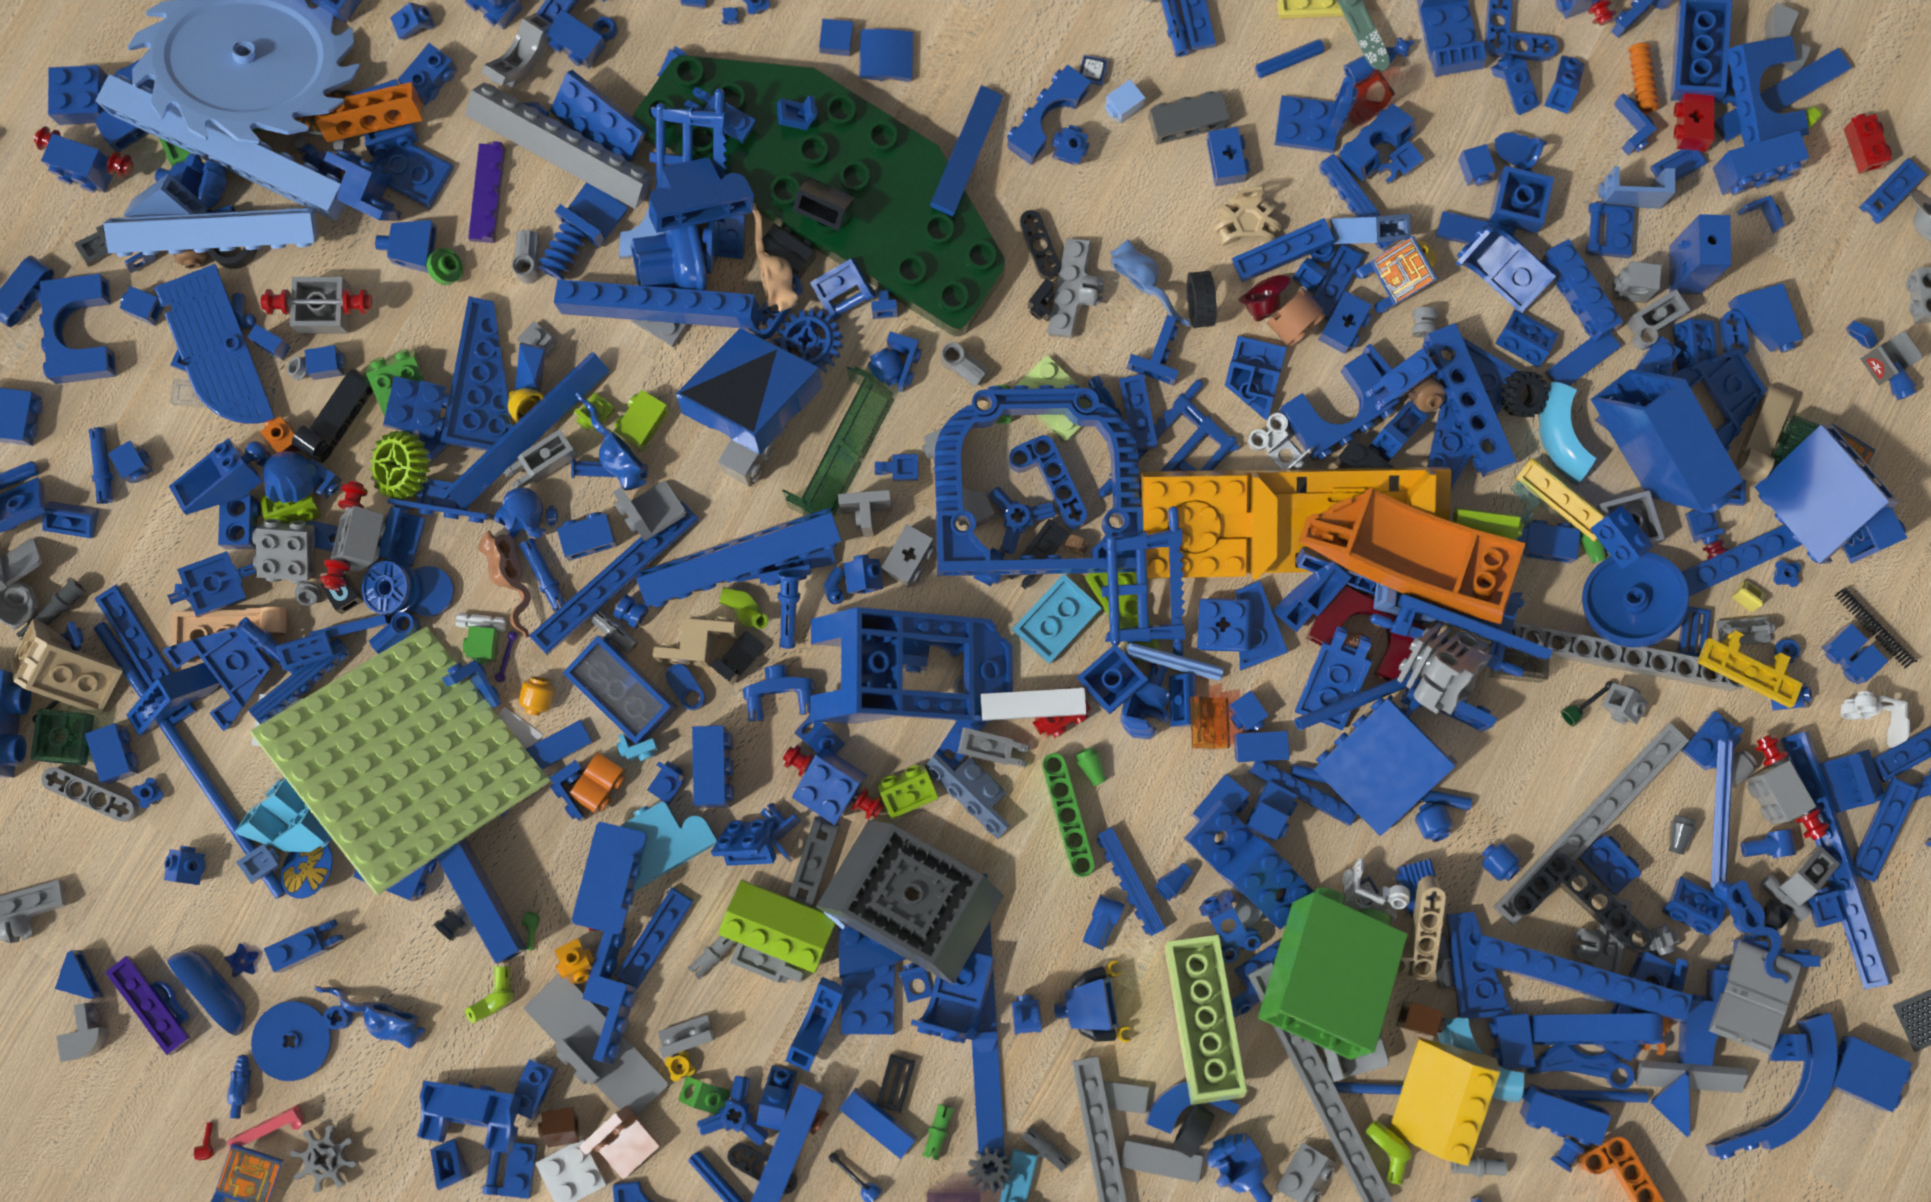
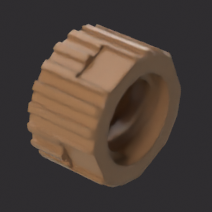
[1064,534,1090,556]

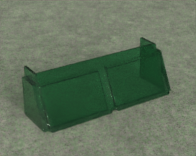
[782,366,894,516]

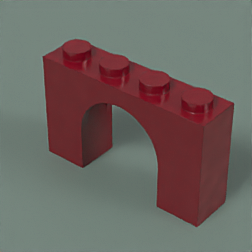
[1305,584,1426,681]

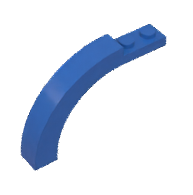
[1706,1012,1838,1160]

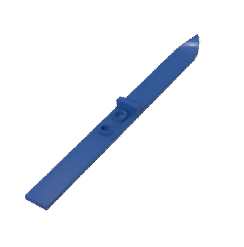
[971,874,1005,1193]

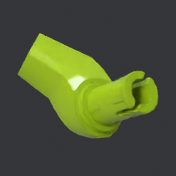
[719,587,769,629]
[465,966,515,1023]
[1366,1121,1412,1185]

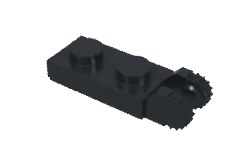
[1008,519,1069,590]

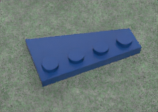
[1446,912,1513,1019]

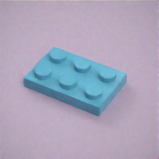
[1012,574,1101,665]

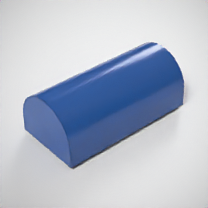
[1169,673,1197,727]

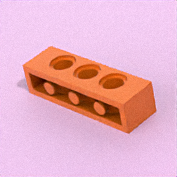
[315,82,423,142]

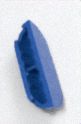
[167,951,246,1036]

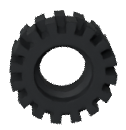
[1499,371,1549,418]

